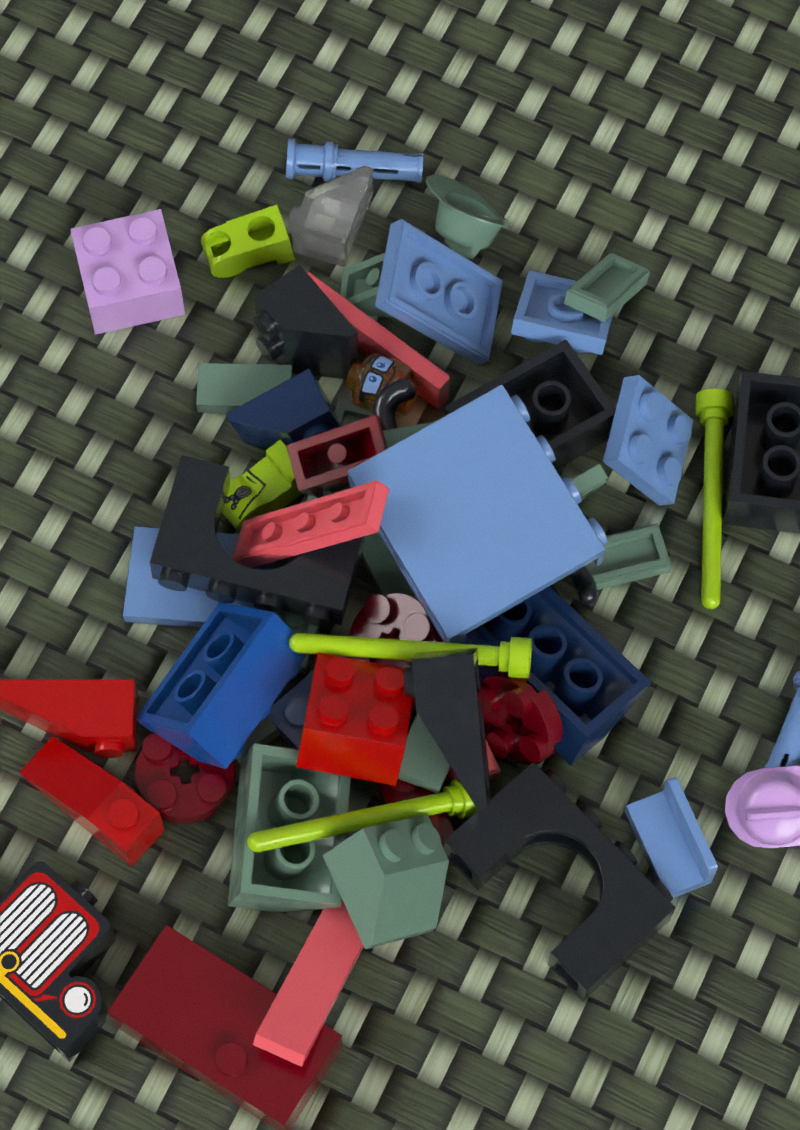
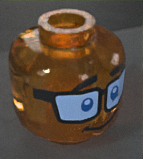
[346,352,419,418]

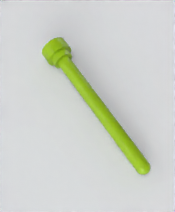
[696,388,734,610]
[289,633,532,679]
[247,779,481,852]

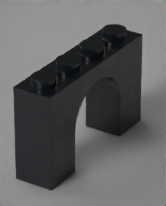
[150,455,366,627]
[444,762,676,1001]

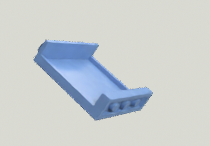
[347,385,608,644]

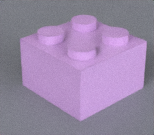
[70,209,185,335]

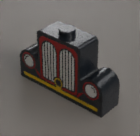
[0,861,116,1063]

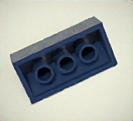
[461,586,652,766]

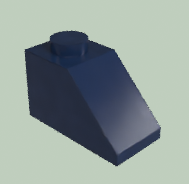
[226,369,341,448]

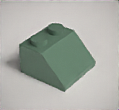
[322,815,449,949]

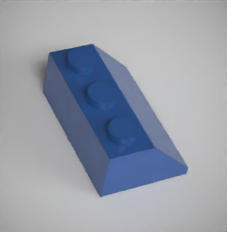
[135,602,307,769]

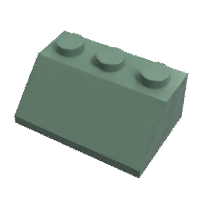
[228,743,351,913]

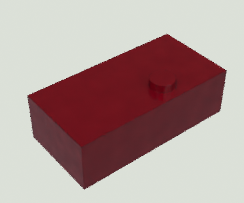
[107,925,343,1130]

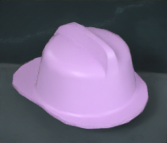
[725,765,800,848]

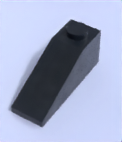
[404,648,491,809]

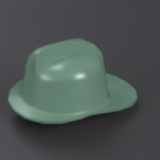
[426,175,511,259]

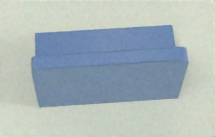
[624,777,718,898]

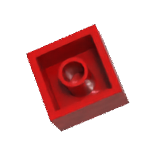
[296,653,413,786]

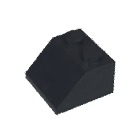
[253,265,358,380]

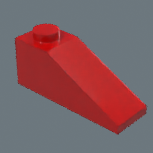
[0,679,139,758]
[19,736,165,867]

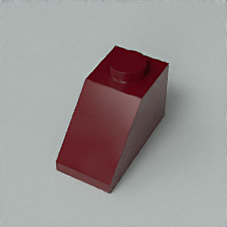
[286,415,388,497]

